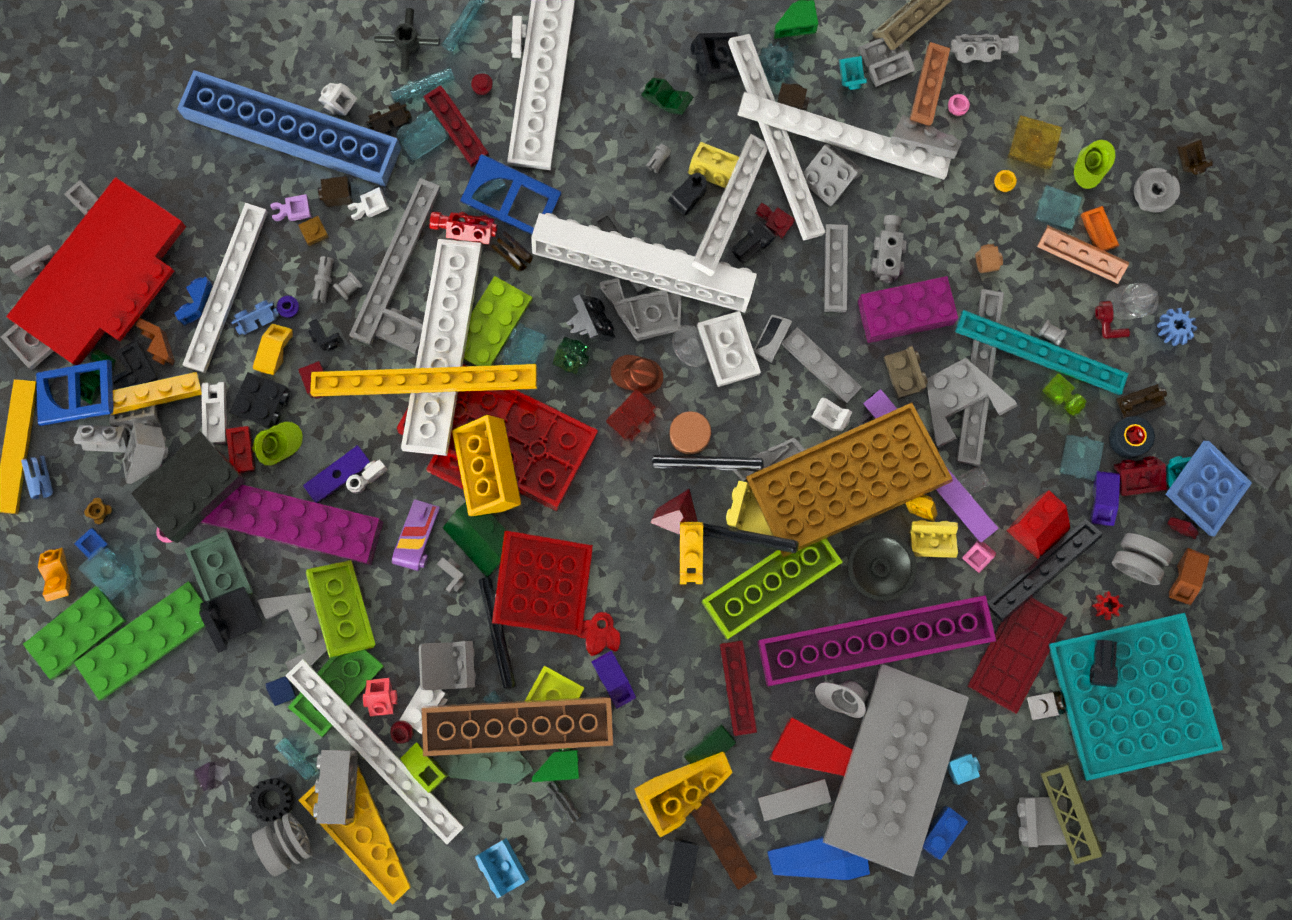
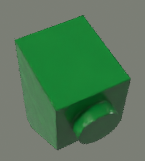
[774,0,818,39]
[532,748,580,782]

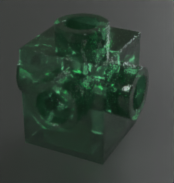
[552,336,590,375]

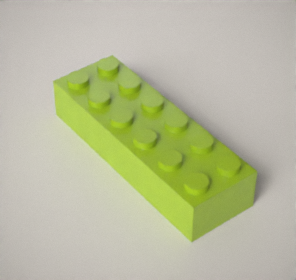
[701,538,842,640]

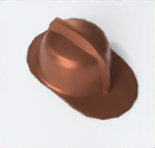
[611,355,663,394]

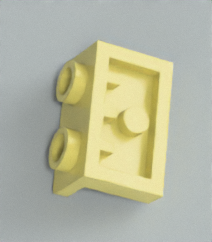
[688,142,739,188]

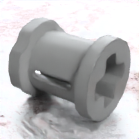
[333,271,363,300]
[1037,319,1067,346]

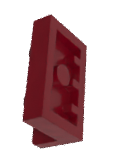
[1114,456,1167,496]

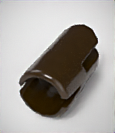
[491,231,533,272]

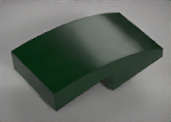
[684,724,736,764]

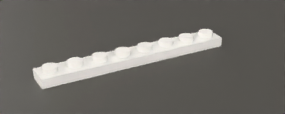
[691,134,768,276]
[182,203,268,374]

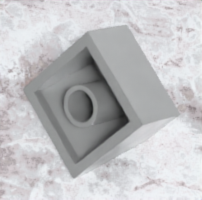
[123,423,168,484]

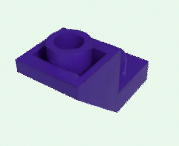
[1090,471,1120,526]
[591,651,636,709]

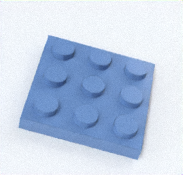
[1165,441,1252,536]

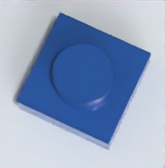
[74,528,109,560]

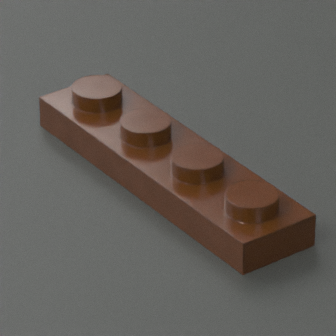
[691,796,758,890]

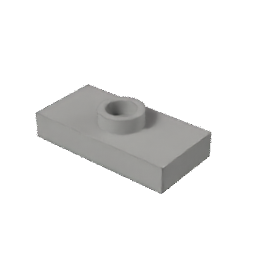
[64,180,99,215]
[10,245,57,279]

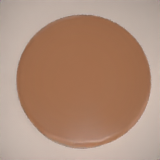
[670,411,711,455]

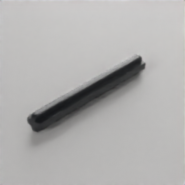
[652,455,764,471]
[703,523,799,553]
[479,577,516,689]

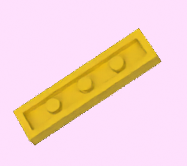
[111,372,202,415]

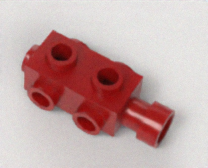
[429,211,498,245]

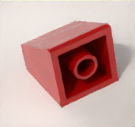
[1006,490,1071,559]

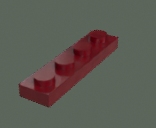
[423,85,489,167]
[720,640,757,736]

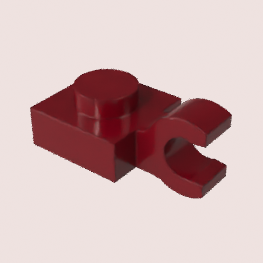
[755,202,795,239]

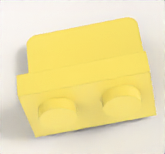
[726,481,773,536]

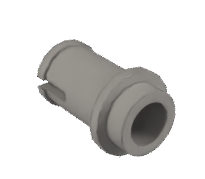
[646,144,671,173]

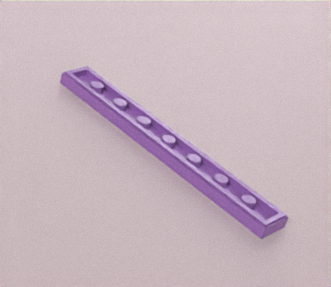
[863,389,999,543]

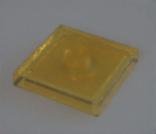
[1008,115,1062,170]

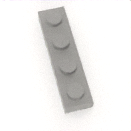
[824,224,848,312]
[781,327,862,404]

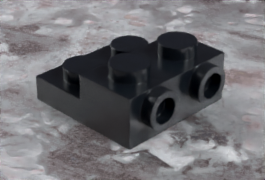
[690,32,740,81]
[229,372,290,429]

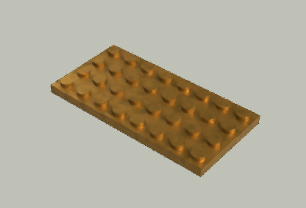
[746,403,953,557]

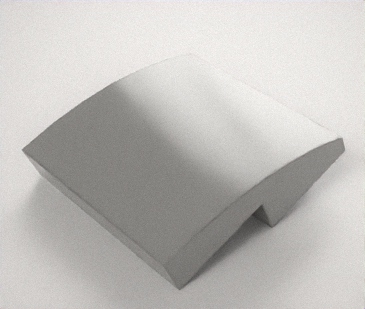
[857,38,915,87]

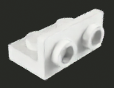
[400,686,448,734]

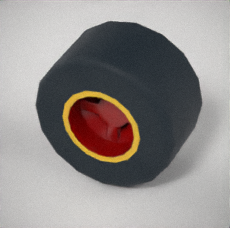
[1109,416,1155,459]

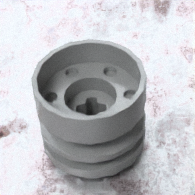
[252,813,313,877]

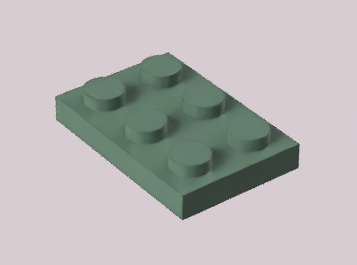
[184,530,254,601]

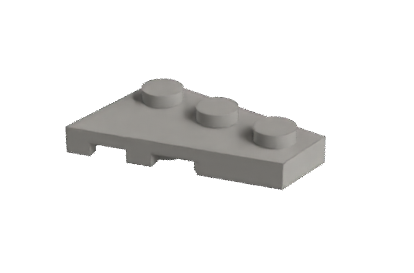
[889,115,962,159]

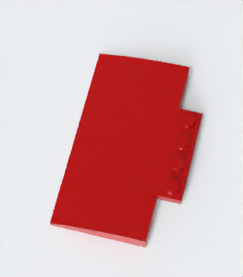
[6,177,186,366]
[397,364,598,512]

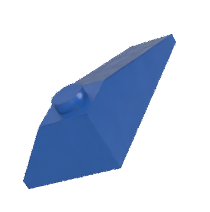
[767,836,870,880]

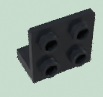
[199,587,262,653]

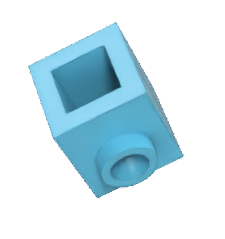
[947,754,981,785]

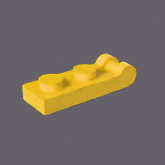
[680,522,703,584]

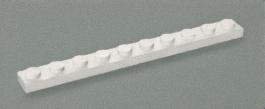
[728,34,825,241]
[737,92,951,180]
[285,659,464,844]

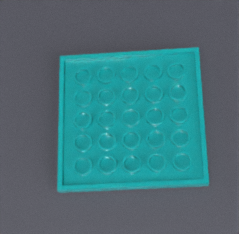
[1049,613,1224,781]

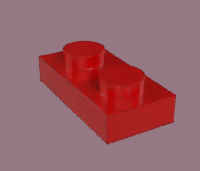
[226,426,255,473]

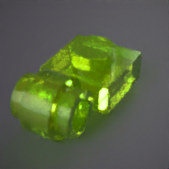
[1042,373,1086,416]

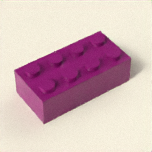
[857,276,958,343]

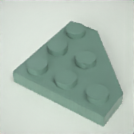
[436,751,534,784]

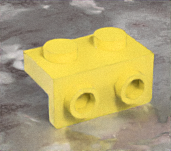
[909,520,958,558]

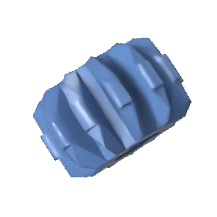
[1157,308,1197,346]

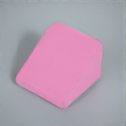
[962,540,996,573]

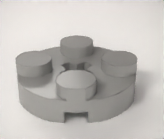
[1134,168,1180,213]

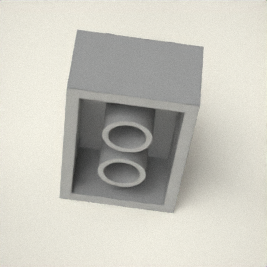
[313,750,358,824]

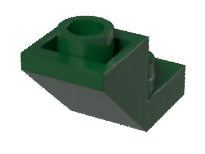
[641,78,694,115]
[80,349,116,405]

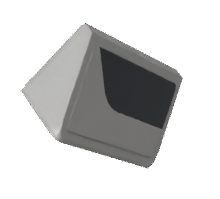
[753,314,792,363]

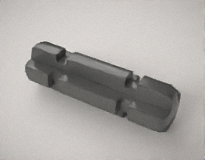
[546,780,581,823]

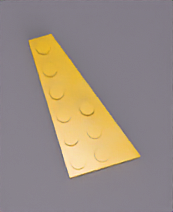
[299,766,411,905]

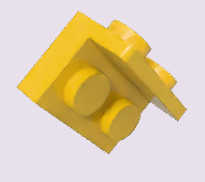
[906,494,938,522]

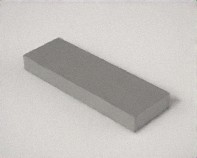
[758,779,832,821]

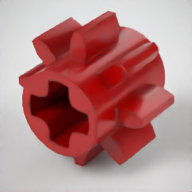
[1092,591,1123,620]

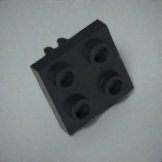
[567,294,615,341]

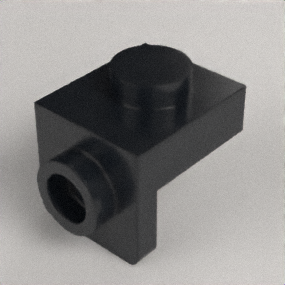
[308,319,343,351]

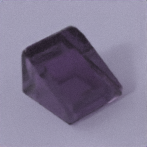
[194,762,216,791]

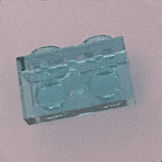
[396,110,449,162]
[502,323,546,365]

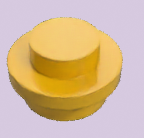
[994,170,1017,192]

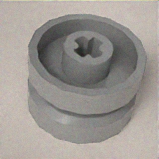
[1112,533,1173,585]

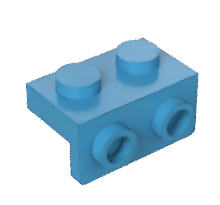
[475,838,529,898]

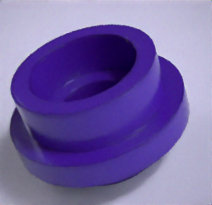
[276,296,299,318]

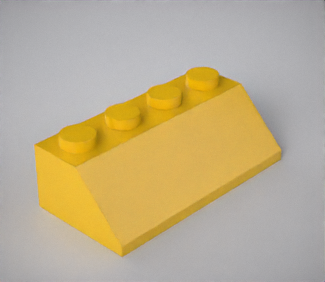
[452,415,521,516]

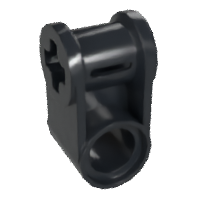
[668,173,707,216]

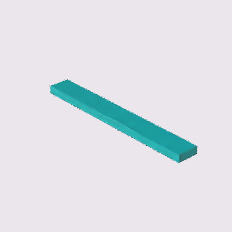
[955,310,1129,395]

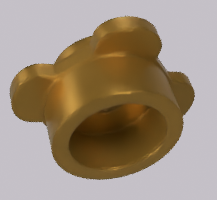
[84,498,112,525]

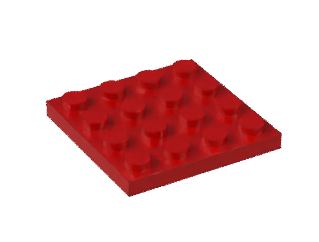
[492,531,593,636]

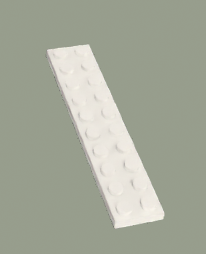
[507,0,576,170]
[401,239,483,456]

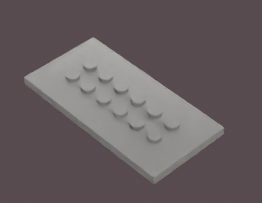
[823,664,969,877]

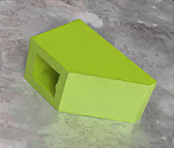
[400,742,448,793]

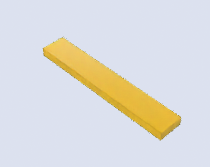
[0,379,37,514]

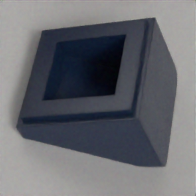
[265,676,297,706]

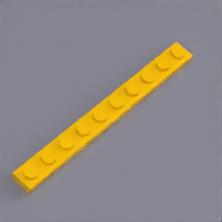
[310,364,537,396]

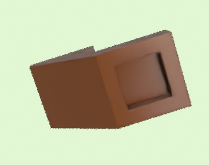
[136,318,175,365]
[1168,548,1209,605]

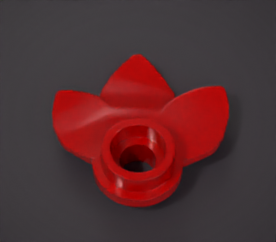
[578,612,621,656]

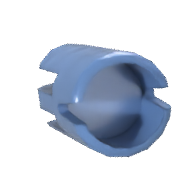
[21,456,53,499]

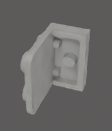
[419,641,476,690]
[1017,797,1069,847]

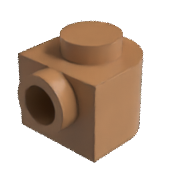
[975,244,1003,273]

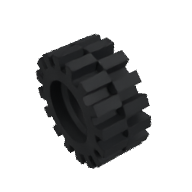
[248,778,295,822]

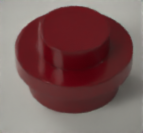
[471,73,493,95]
[390,720,413,744]

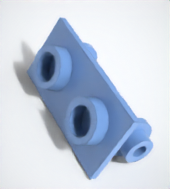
[231,300,280,335]

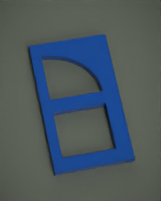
[460,154,561,235]
[36,360,113,426]

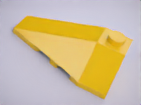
[634,752,733,837]

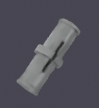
[312,256,334,303]

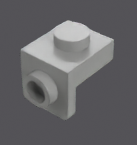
[437,557,466,594]

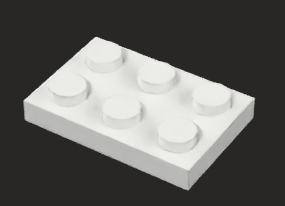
[697,311,761,387]

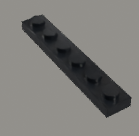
[987,519,1103,623]

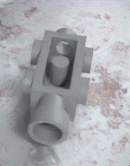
[951,33,1019,63]
[871,215,906,283]

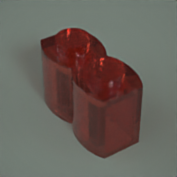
[606,389,656,442]

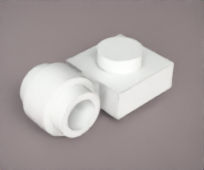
[346,459,388,494]

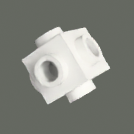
[318,83,357,116]

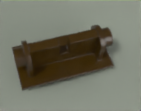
[366,102,412,133]
[1116,384,1167,418]

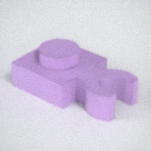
[270,194,312,221]

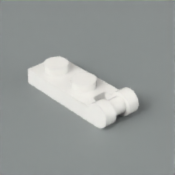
[201,382,227,444]

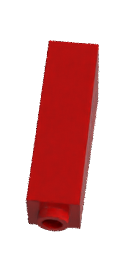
[769,717,852,776]

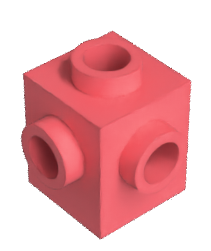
[363,678,398,717]

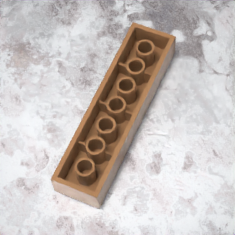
[422,696,613,756]

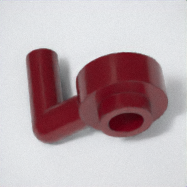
[1095,301,1130,339]

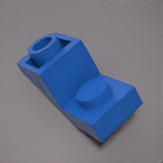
[174,277,213,326]

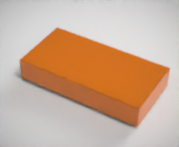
[1080,206,1119,251]

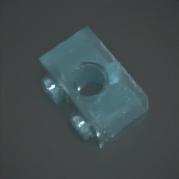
[78,547,135,600]

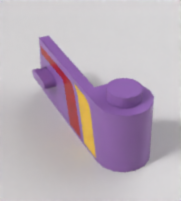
[392,499,440,571]

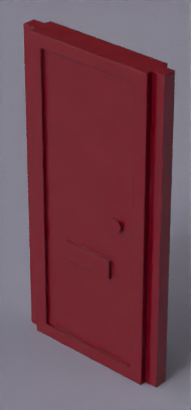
[967,598,1067,714]

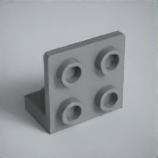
[803,144,864,206]

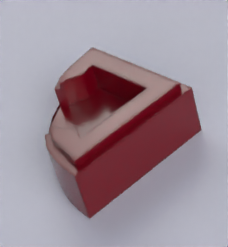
[1167,517,1198,539]

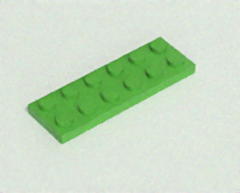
[74,581,205,700]

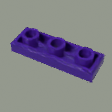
[303,445,370,503]

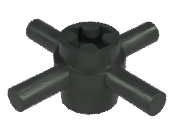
[374,8,440,72]

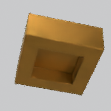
[298,216,329,246]

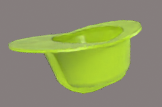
[1074,140,1116,189]
[252,422,303,466]

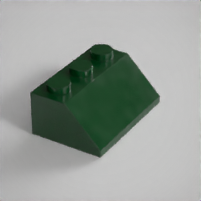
[442,502,506,577]

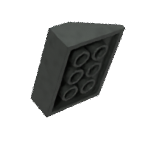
[131,431,246,543]

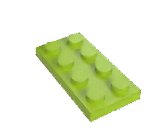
[464,276,533,366]
[306,560,376,658]

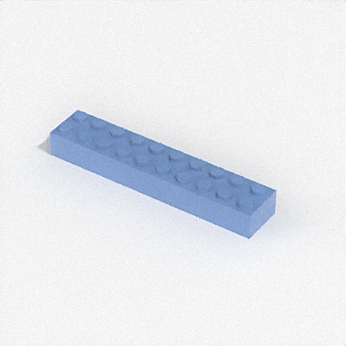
[177,70,401,187]

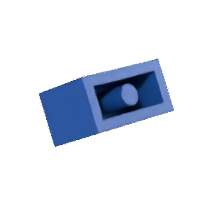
[923,806,968,860]

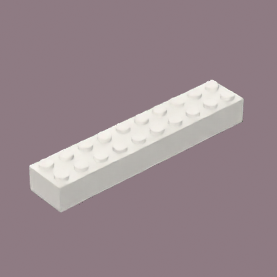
[531,213,757,313]

